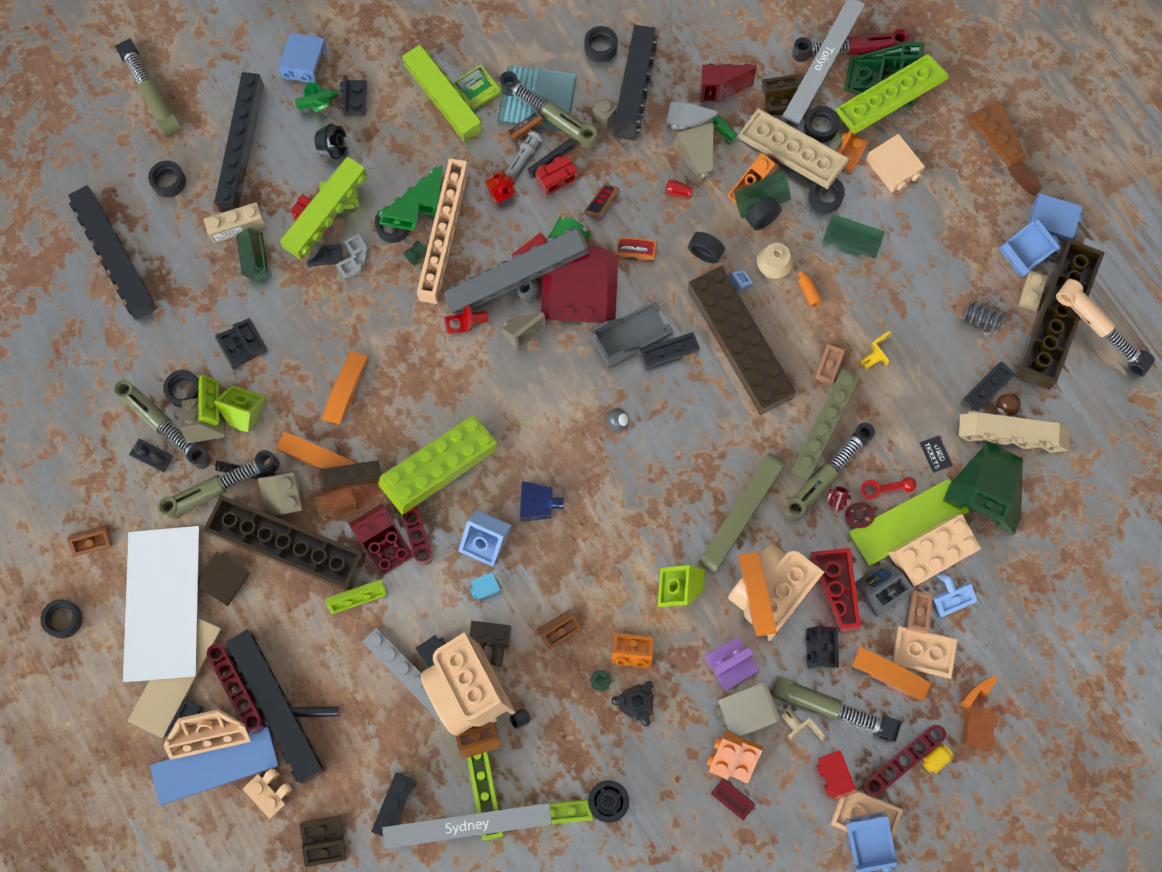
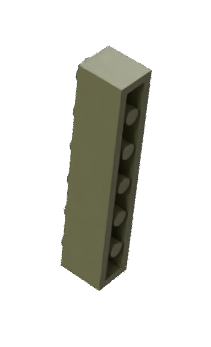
[790,369,860,481]

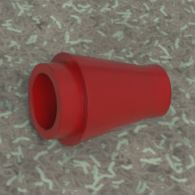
[665,178,693,198]

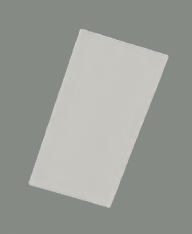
[123,526,199,682]

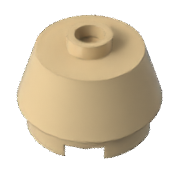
[757,243,794,279]

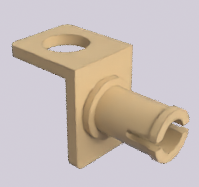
[781,708,825,742]

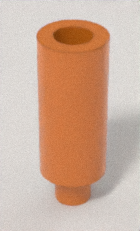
[798,270,823,307]

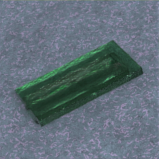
[733,171,791,219]
[823,214,885,258]

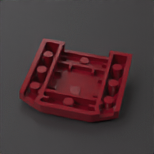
[541,246,619,323]

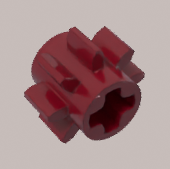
[826,486,851,510]

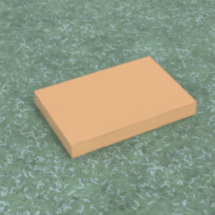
[891,626,958,679]
[830,790,903,840]

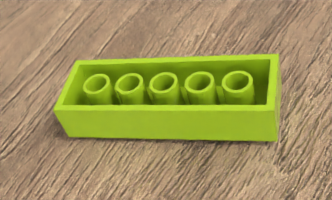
[379,414,497,515]

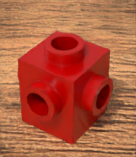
[485,171,516,203]

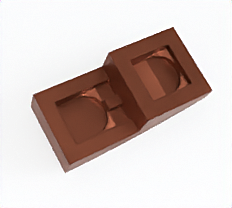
[1008,162,1042,196]

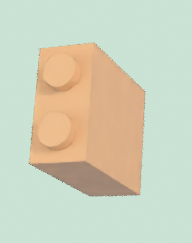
[866,134,925,193]

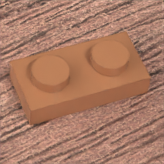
[814,344,845,386]
[907,590,933,634]

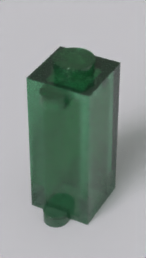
[236,228,268,280]

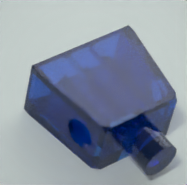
[520,481,564,522]

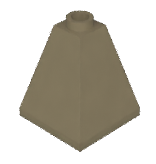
[673,123,713,179]

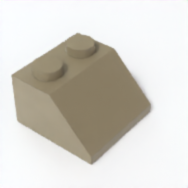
[180,398,226,444]
[258,470,305,516]

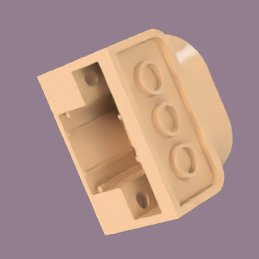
[728,543,824,642]
[421,632,516,736]

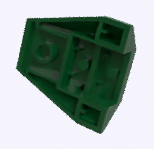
[844,42,925,107]

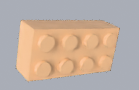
[888,514,981,587]

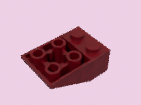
[700,63,757,102]
[349,503,414,576]

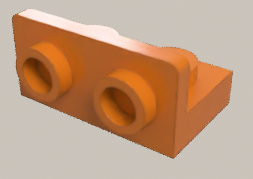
[835,130,869,173]
[611,633,654,668]

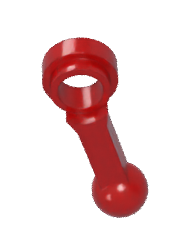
[860,477,917,500]

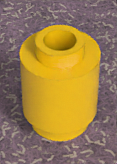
[922,743,954,774]

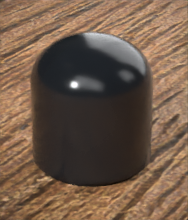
[510,709,530,729]

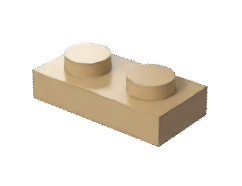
[1018,270,1047,311]

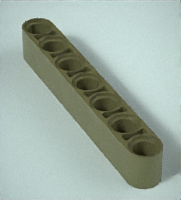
[698,453,786,573]

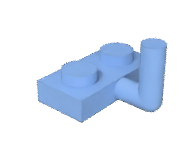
[933,572,977,617]

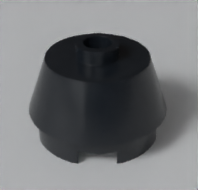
[314,123,348,160]
[588,780,629,823]

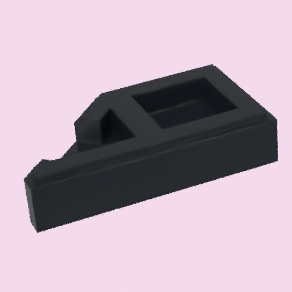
[308,244,343,267]

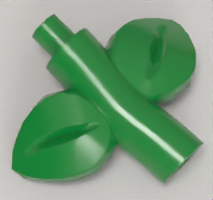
[295,82,339,112]

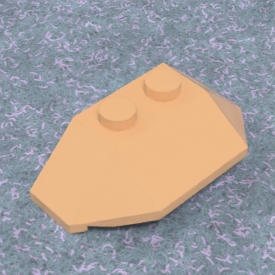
[164,709,251,760]

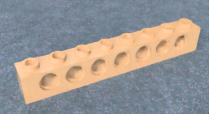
[417,158,469,304]

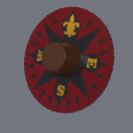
[845,502,875,528]

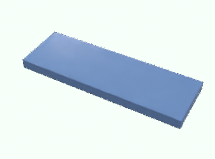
[150,727,279,806]

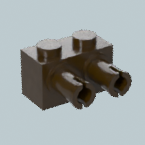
[469,620,512,667]

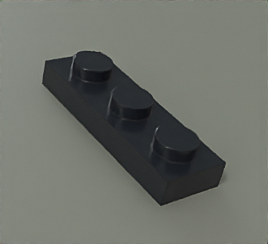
[640,332,700,369]
[962,361,1015,411]

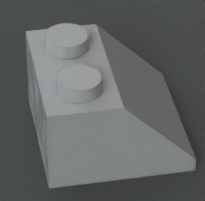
[665,102,717,131]

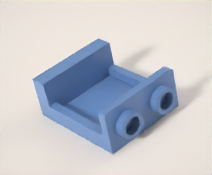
[278,32,327,83]
[1027,193,1083,243]
[997,219,1060,277]
[845,811,899,872]

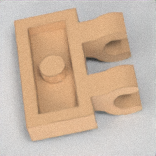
[243,768,293,819]

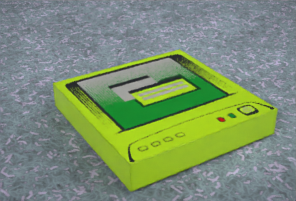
[452,65,501,111]

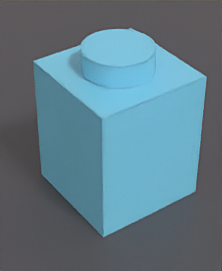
[469,572,501,603]

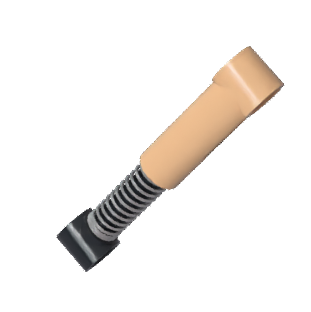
[1056,279,1155,377]

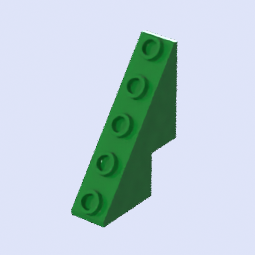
[378,165,443,231]

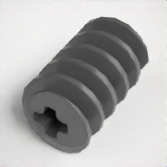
[962,300,1007,333]

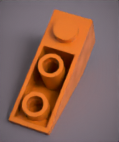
[727,152,779,207]

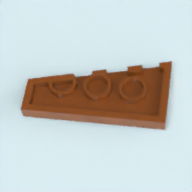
[968,100,1026,167]

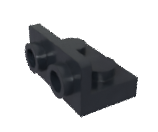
[339,75,367,116]
[805,626,839,668]

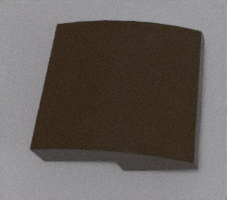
[762,74,800,115]
[198,552,251,606]
[299,815,347,867]

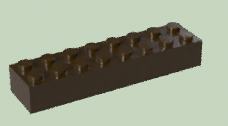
[1014,239,1105,390]
[688,266,796,415]
[203,495,366,591]

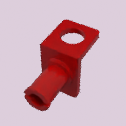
[444,305,488,334]

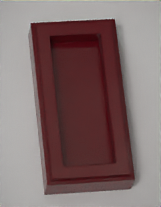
[710,778,755,821]

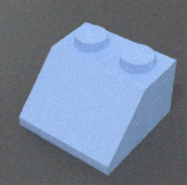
[458,510,511,567]

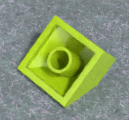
[214,385,267,432]
[657,565,705,607]

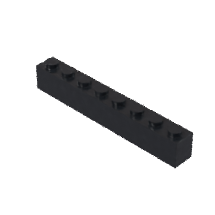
[214,72,264,212]
[68,185,157,319]
[226,629,325,784]

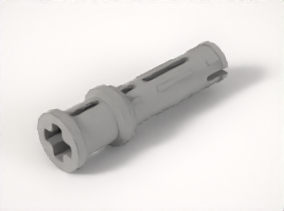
[505,131,543,180]

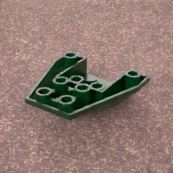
[943,442,1023,535]

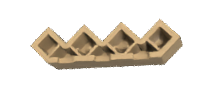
[959,411,1070,453]

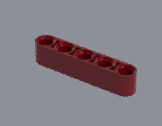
[401,505,433,566]
[206,644,265,734]
[862,725,946,796]

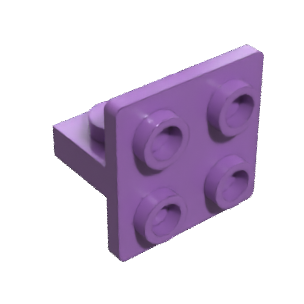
[705,637,759,691]

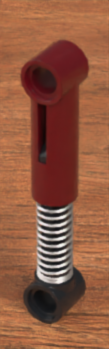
[792,29,909,62]

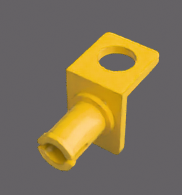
[860,330,891,370]

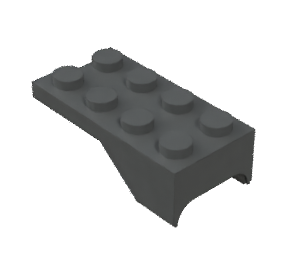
[590,301,674,368]

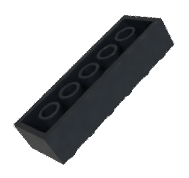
[614,24,658,141]

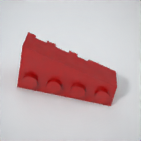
[810,548,861,632]

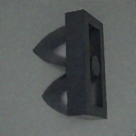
[129,438,174,473]

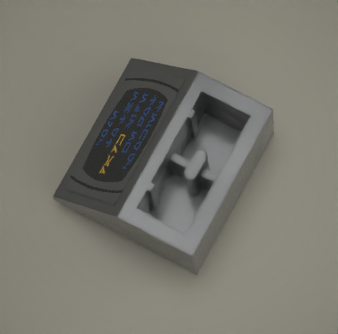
[855,561,914,615]

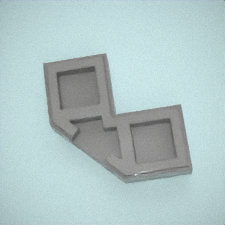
[336,233,369,282]

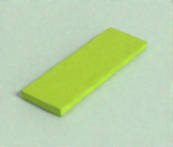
[835,54,949,134]
[848,479,970,567]

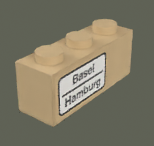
[203,202,266,244]

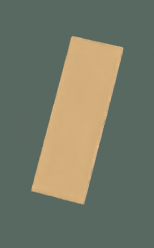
[737,108,849,189]
[128,617,222,739]

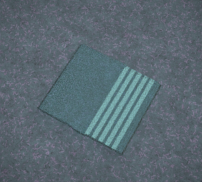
[497,65,577,131]

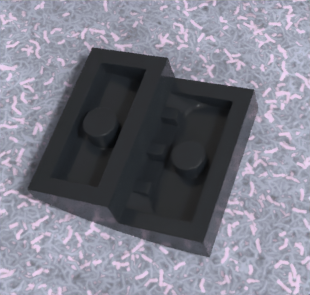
[215,318,267,369]

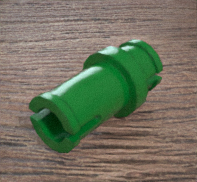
[711,115,738,142]

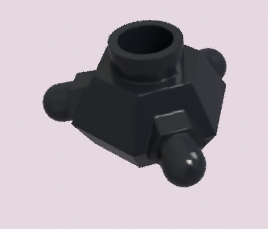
[611,681,654,727]

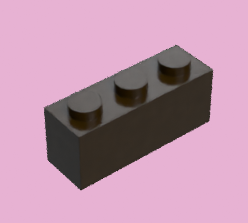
[319,460,381,491]

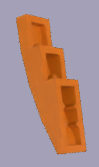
[322,350,368,425]
[275,432,356,469]
[738,552,777,637]
[851,647,931,702]

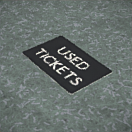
[920,436,952,473]

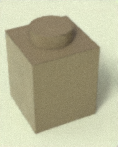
[593,96,617,130]

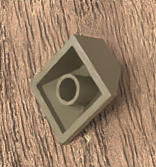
[502,312,546,351]

